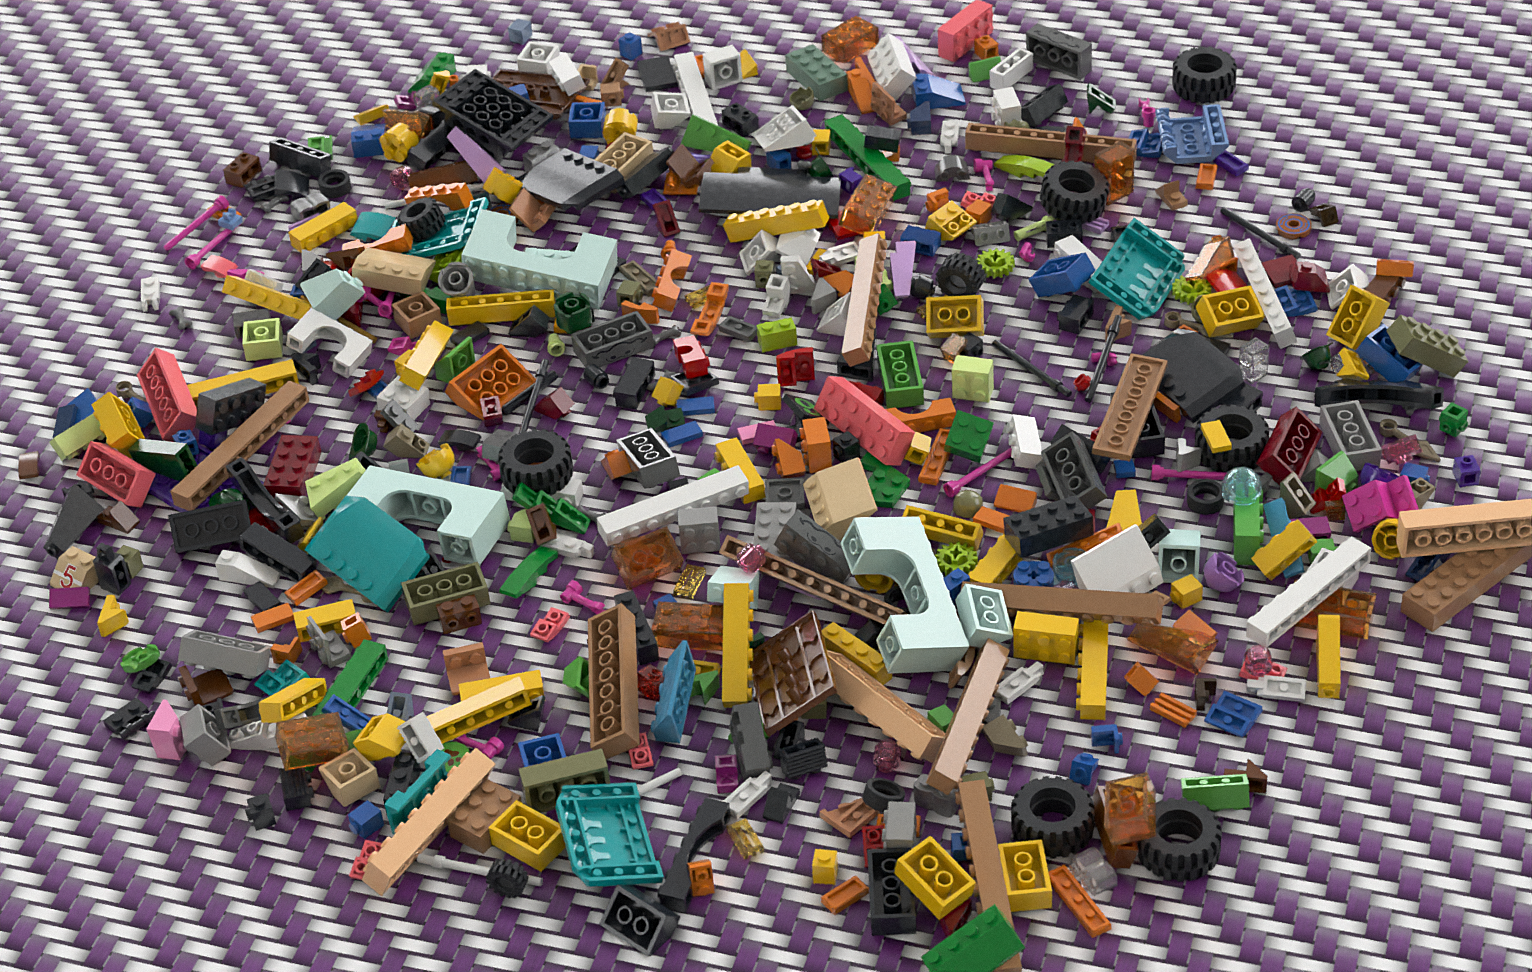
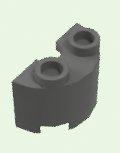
[934,155,970,182]

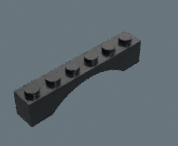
[225,457,305,544]
[657,798,731,914]

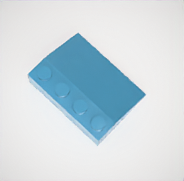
[651,640,696,744]

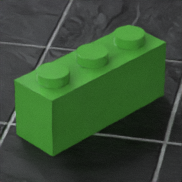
[1181,774,1250,811]

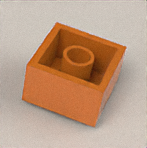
[799,417,832,473]

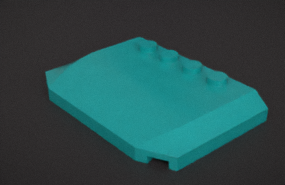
[392,197,489,258]
[1088,218,1185,320]
[304,495,430,613]
[555,783,664,887]

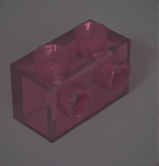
[1381,434,1422,466]

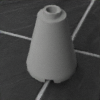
[438,262,476,297]

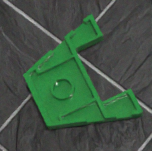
[860,452,910,508]

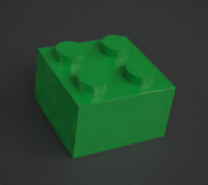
[944,410,994,463]

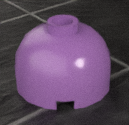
[1204,552,1245,592]

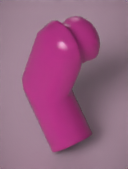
[1019,242,1035,262]
[1091,352,1117,366]

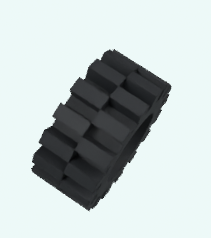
[486,859,529,898]

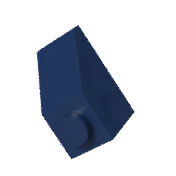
[907,101,931,135]

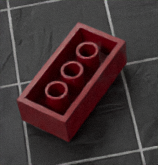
[1257,406,1323,486]
[263,435,321,498]

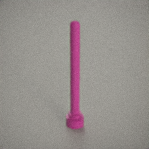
[164,195,229,251]
[185,224,241,269]
[378,291,396,317]
[943,448,1012,498]
[1151,465,1246,481]

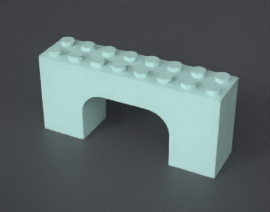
[461,209,617,309]
[347,466,510,566]
[840,517,969,673]

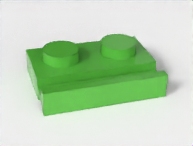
[308,135,333,160]

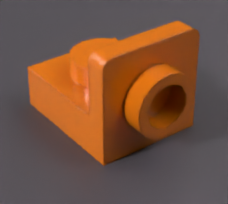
[925,188,949,214]

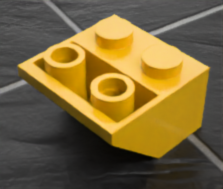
[710,140,752,173]
[925,200,977,241]
[353,713,406,761]

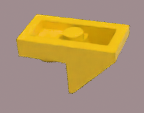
[1336,348,1370,381]
[97,595,129,637]

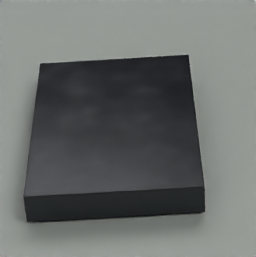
[636,55,678,92]

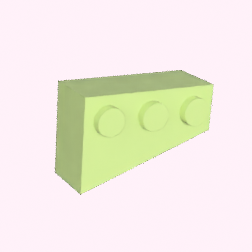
[305,458,366,521]

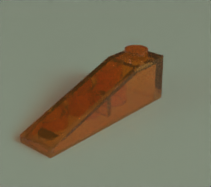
[383,109,433,141]
[1185,235,1235,281]
[1127,623,1219,675]

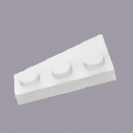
[780,256,817,294]

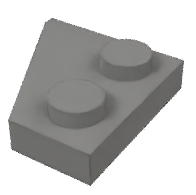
[274,494,318,526]

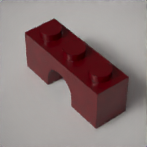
[1061,125,1086,162]

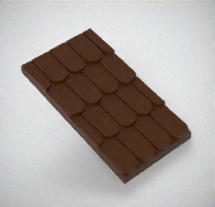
[492,69,590,120]
[749,610,838,737]

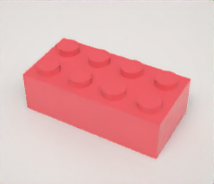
[938,0,993,62]
[76,441,156,508]

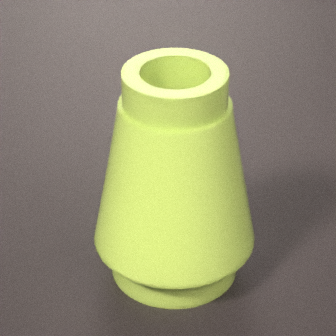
[547,333,565,357]

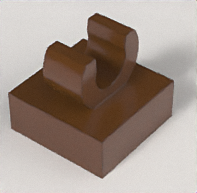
[374,410,393,433]

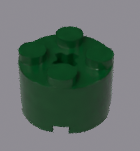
[554,292,592,334]

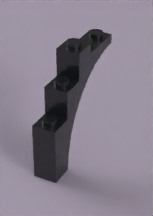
[1314,378,1444,409]

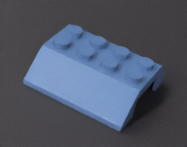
[1155,104,1229,164]

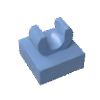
[218,208,243,231]

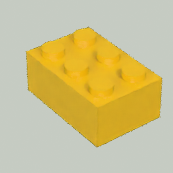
[1196,285,1265,338]
[1326,285,1390,350]
[926,295,984,339]
[91,392,145,459]
[1013,611,1079,665]
[488,800,566,872]
[894,835,976,920]
[998,840,1052,912]

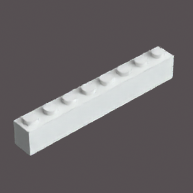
[672,52,718,125]
[1233,238,1297,349]
[597,465,749,547]
[1246,537,1371,648]

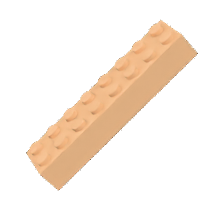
[1396,499,1532,558]
[827,650,945,763]
[362,748,496,896]

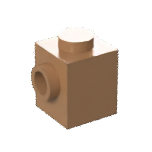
[600,82,624,107]

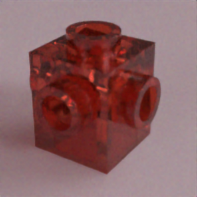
[637,664,665,700]

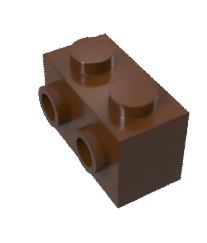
[223,152,262,188]
[436,594,482,634]

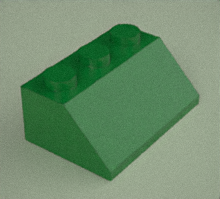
[408,52,456,94]

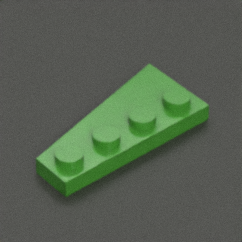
[680,114,752,152]

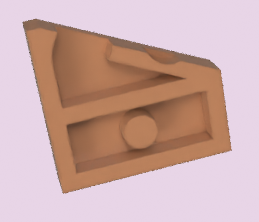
[819,798,880,838]

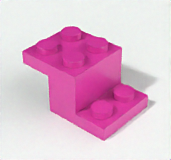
[1342,475,1419,533]

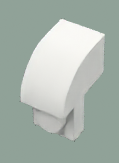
[762,274,790,318]

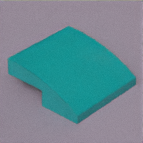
[350,212,395,241]
[254,659,310,696]

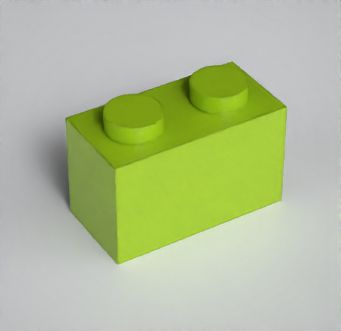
[757,317,798,353]

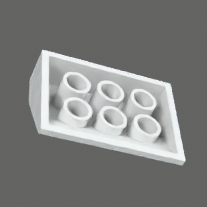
[752,105,817,152]
[1071,524,1164,593]

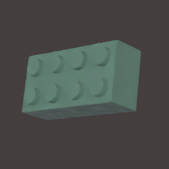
[785,44,848,101]

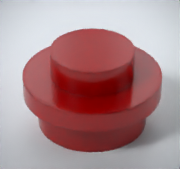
[1073,374,1091,391]

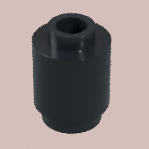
[1291,188,1316,212]
[583,364,609,389]

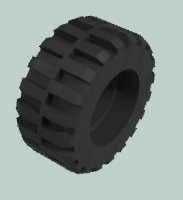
[1172,46,1237,104]
[1040,161,1109,224]
[1195,405,1270,473]
[498,429,573,496]
[1011,776,1095,859]
[1136,797,1222,882]

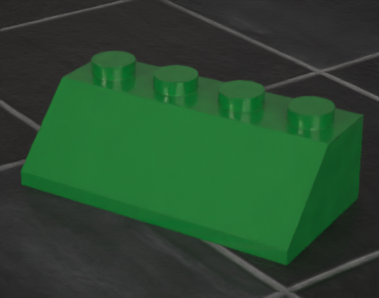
[921,904,1026,972]

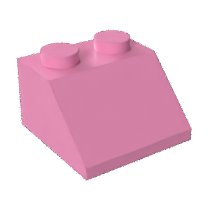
[146,699,187,760]

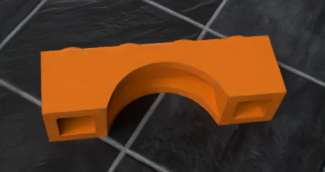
[404,182,474,211]
[342,224,413,266]
[651,249,692,312]
[885,398,956,433]

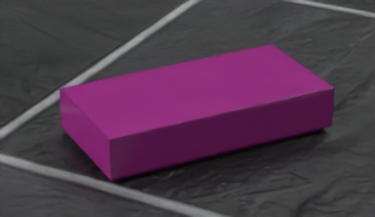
[49,587,90,609]

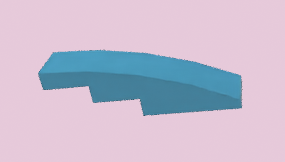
[1263,497,1304,579]

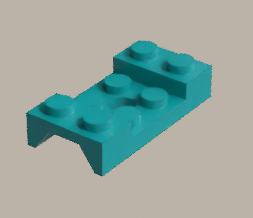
[384,749,451,835]

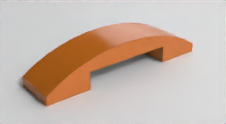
[690,282,729,336]

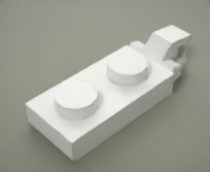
[940,120,960,154]
[819,241,858,266]
[541,533,595,559]
[995,661,1044,705]
[1246,675,1306,702]
[723,771,772,819]

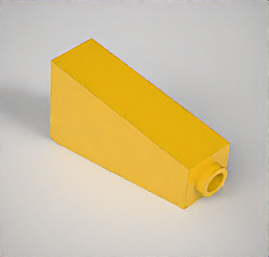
[1106,489,1142,531]
[1316,615,1341,698]

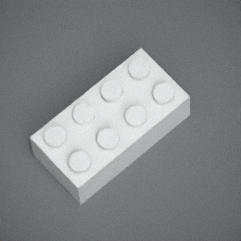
[867,33,916,101]

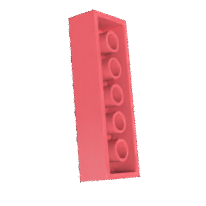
[137,348,197,442]
[814,376,916,466]

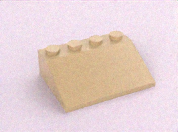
[352,248,436,295]
[803,457,878,541]

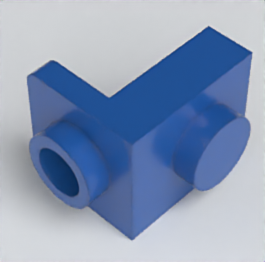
[1091,724,1123,754]
[1069,753,1099,785]

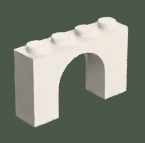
[286,308,373,378]

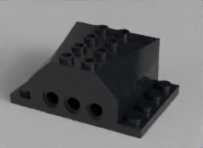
[432,69,553,164]

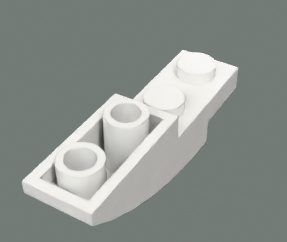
[228,713,308,750]

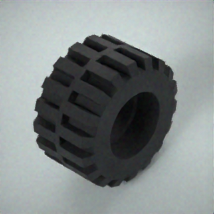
[397,197,446,241]
[935,253,985,296]

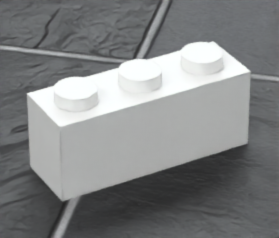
[990,48,1033,89]
[549,53,586,96]
[1006,414,1042,469]

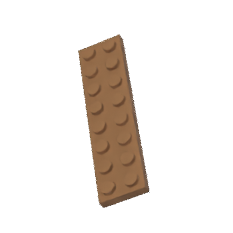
[1092,353,1168,461]

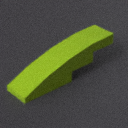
[993,155,1055,179]

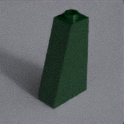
[128,439,198,482]

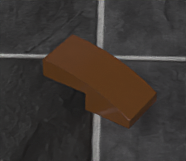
[18,451,40,480]

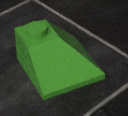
[434,336,476,383]
[1314,450,1359,500]
[562,656,589,699]

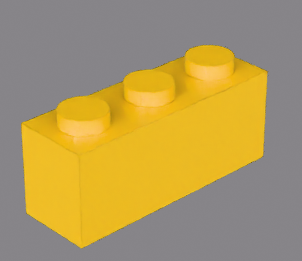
[1251,519,1318,581]
[293,599,355,643]

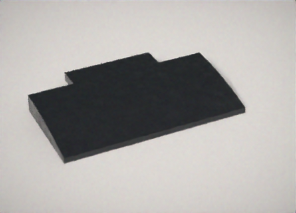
[699,167,841,219]

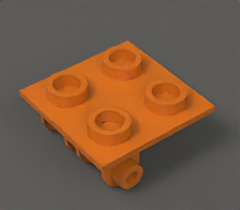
[663,168,698,195]

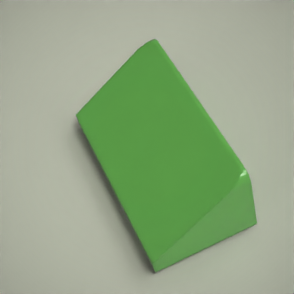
[969,56,1001,83]

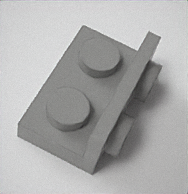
[970,220,1010,246]

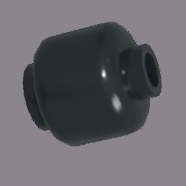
[910,274,936,300]

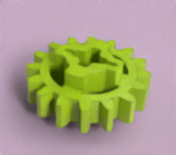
[976,248,1015,279]
[1172,274,1211,305]
[935,541,978,576]

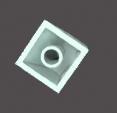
[300,268,366,320]
[1158,529,1201,583]
[707,566,759,609]

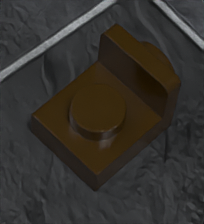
[1310,203,1339,227]
[1194,678,1217,711]

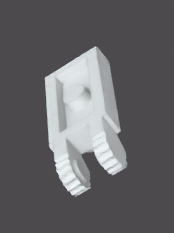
[141,277,160,312]

